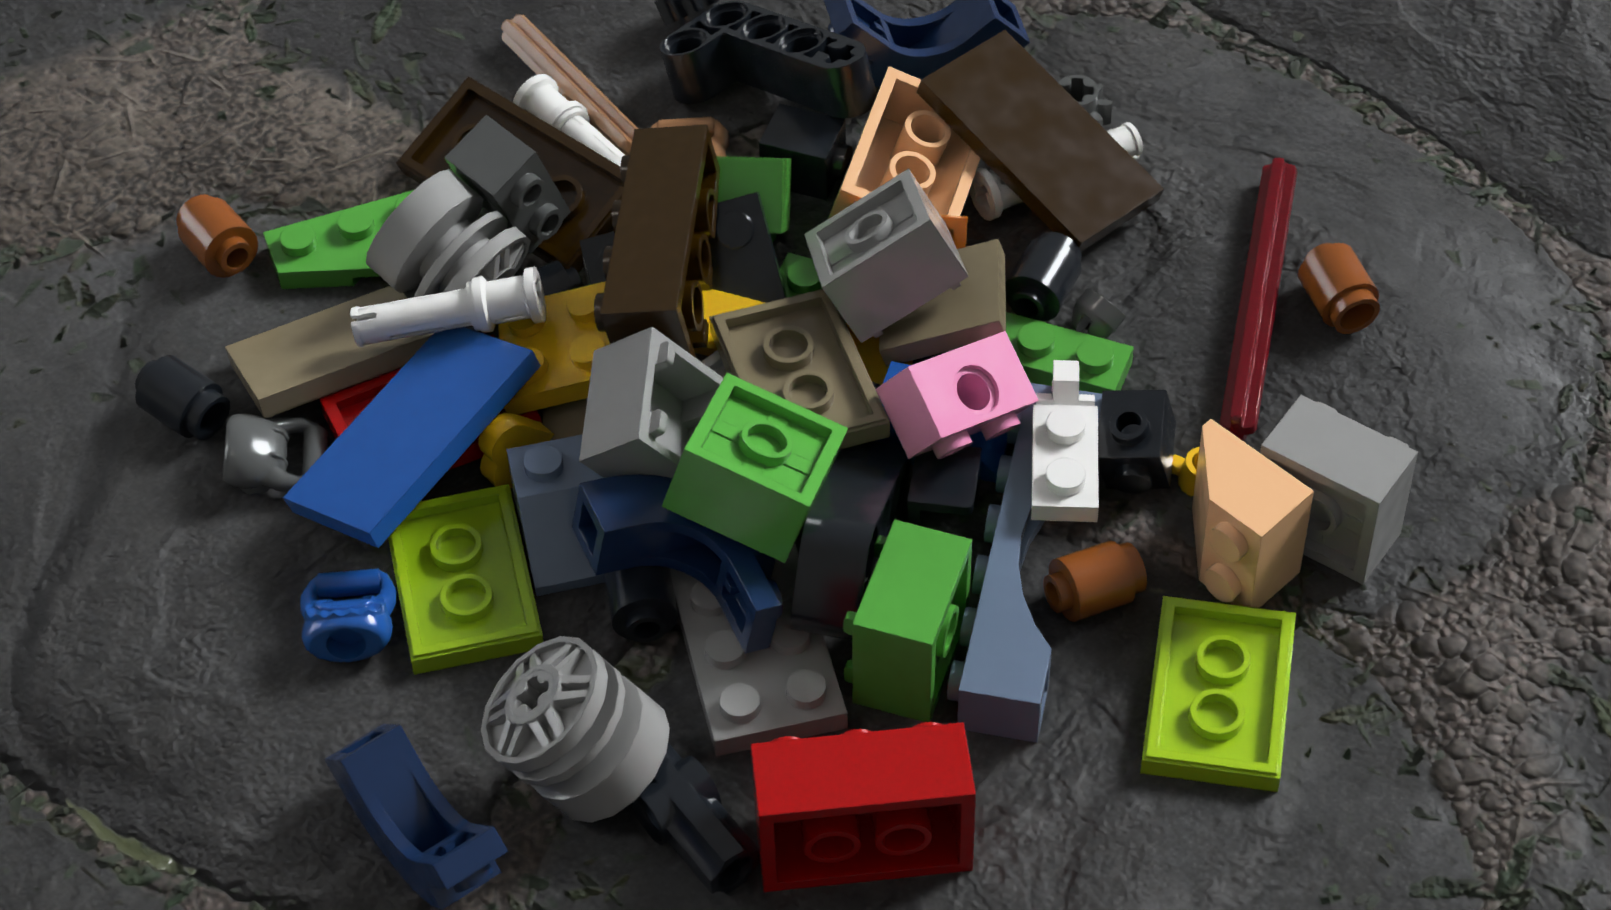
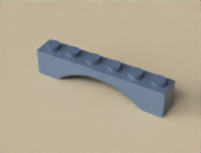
[947,383,1102,743]

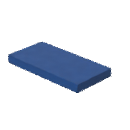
[283,327,541,548]

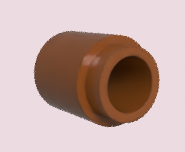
[176,195,258,278]
[1298,243,1380,334]
[1043,540,1147,622]

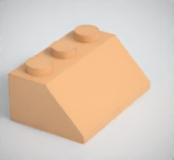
[828,66,980,219]

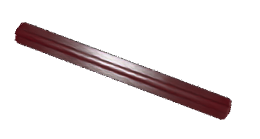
[1219,157,1298,440]

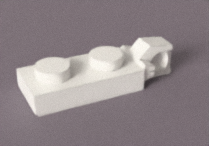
[1031,360,1099,522]

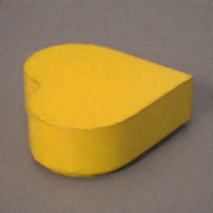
[478,413,554,488]

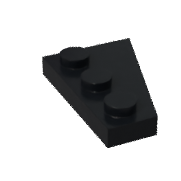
[579,192,787,303]

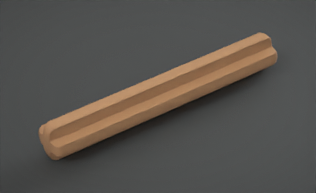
[501,14,638,155]

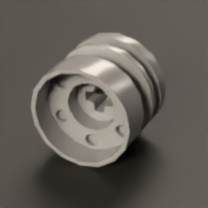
[366,169,531,297]
[481,636,670,823]

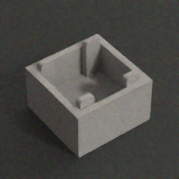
[804,168,969,343]
[579,327,723,478]
[1260,395,1418,585]

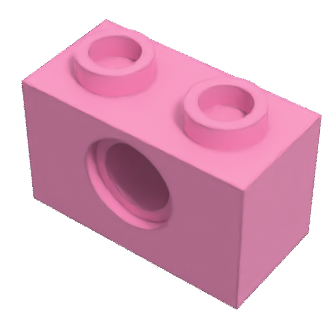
[876,331,1039,460]

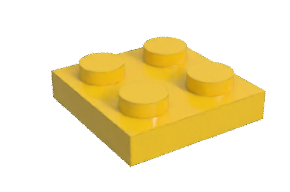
[498,281,610,415]

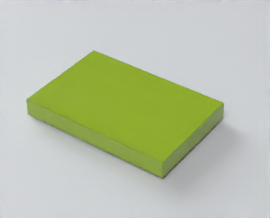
[388,484,544,675]
[1140,596,1296,792]

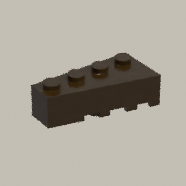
[594,124,720,358]

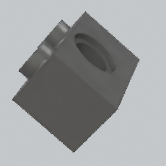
[444,115,571,254]

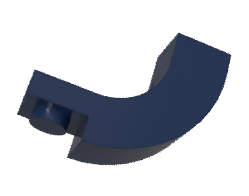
[824,0,1030,87]
[572,474,783,654]
[324,724,508,910]

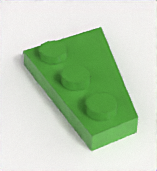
[263,190,413,289]

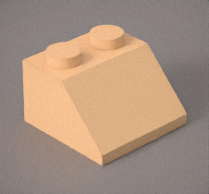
[1192,419,1314,608]

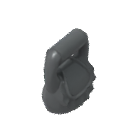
[223,414,329,495]

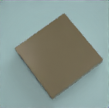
[879,239,1006,366]

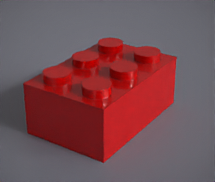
[751,722,976,892]

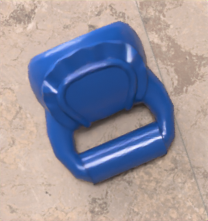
[300,568,398,662]

